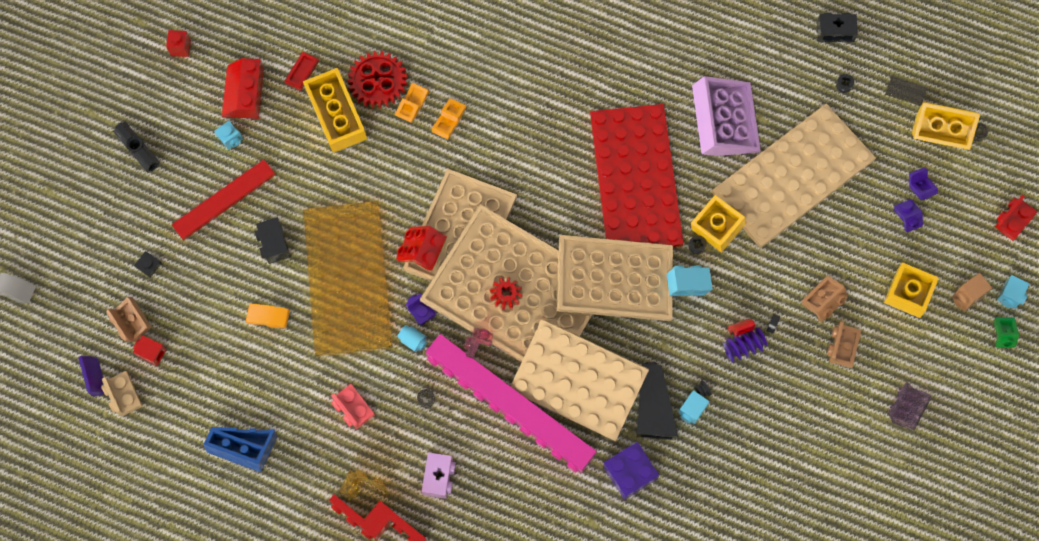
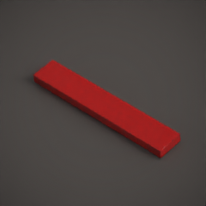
[171,159,275,241]

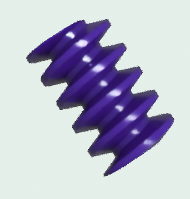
[723,327,767,363]

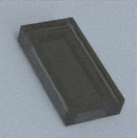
[885,76,927,106]

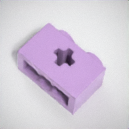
[422,453,456,499]

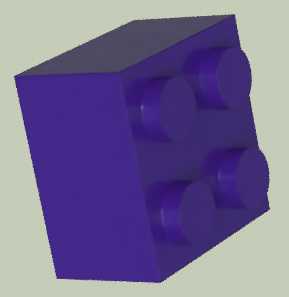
[603,442,659,500]

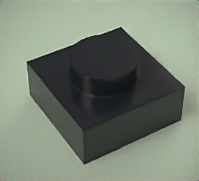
[134,251,162,278]

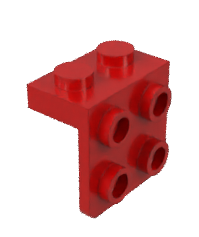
[396,226,447,271]

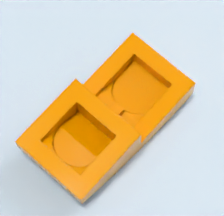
[395,83,430,123]
[432,98,466,140]
[246,304,290,328]

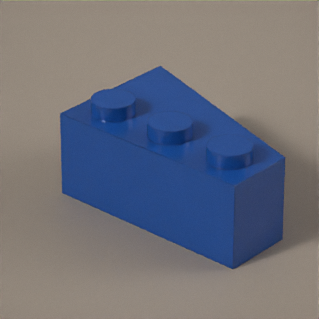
[203,427,277,472]

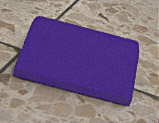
[78,356,104,397]

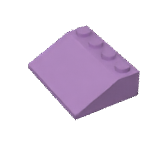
[692,76,761,156]

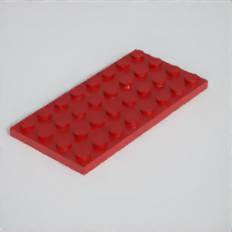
[590,104,684,247]

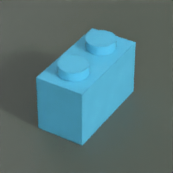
[666,265,713,296]

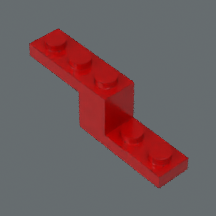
[329,494,427,541]

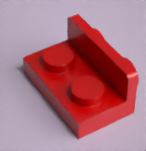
[995,194,1038,241]

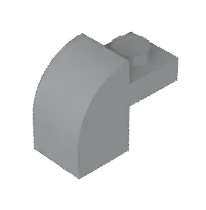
[0,273,36,304]

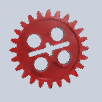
[347,51,408,109]

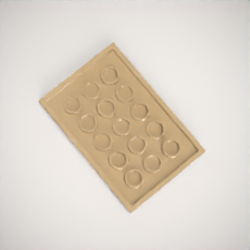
[403,169,517,281]
[557,235,673,321]
[511,319,649,441]

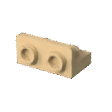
[101,371,143,417]

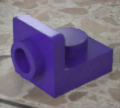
[406,293,436,327]

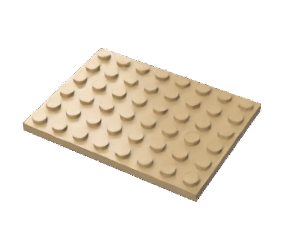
[420,204,593,362]

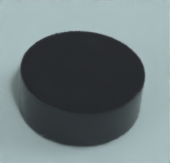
[766,313,780,334]

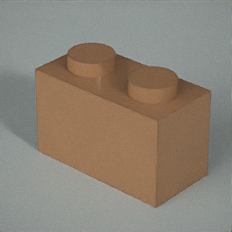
[952,273,992,312]

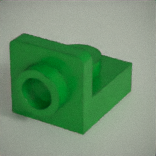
[994,317,1019,348]

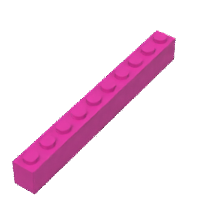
[426,334,596,474]

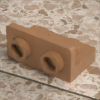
[801,276,848,322]

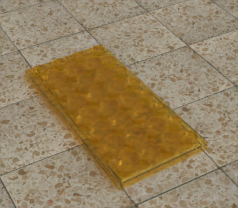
[303,201,393,357]

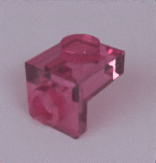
[464,327,493,358]

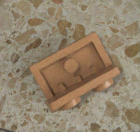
[106,297,152,342]
[827,321,862,368]

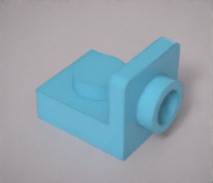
[214,121,243,150]

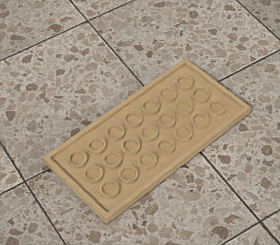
[711,104,876,249]

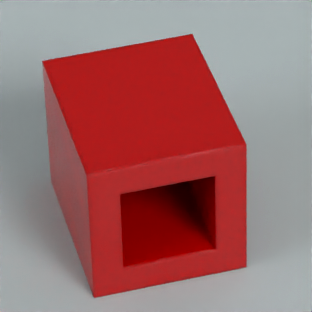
[166,30,191,57]
[133,335,167,366]

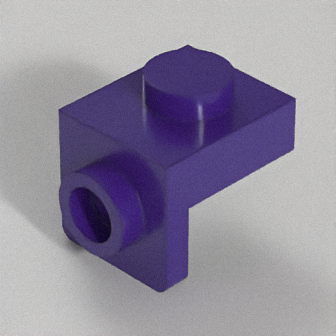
[909,167,938,201]
[894,199,923,232]

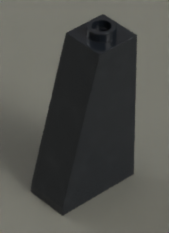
[636,362,678,440]

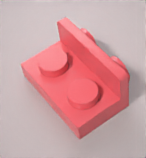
[331,384,375,429]

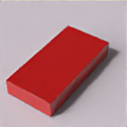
[284,52,319,91]

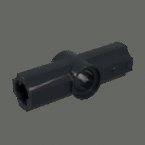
[113,121,160,173]

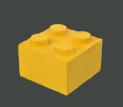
[691,195,746,253]
[884,262,939,318]

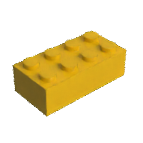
[303,68,367,153]

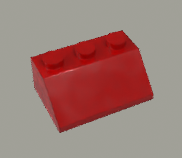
[222,58,264,119]

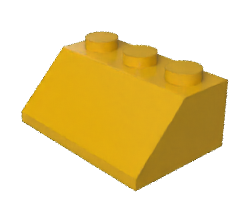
[912,102,980,150]

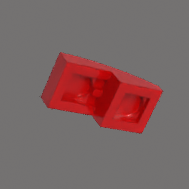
[727,318,756,337]

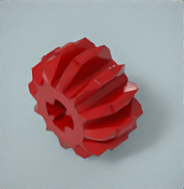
[490,277,523,310]

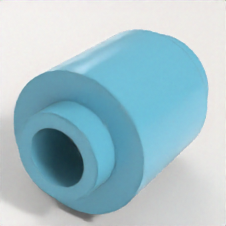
[398,325,427,352]

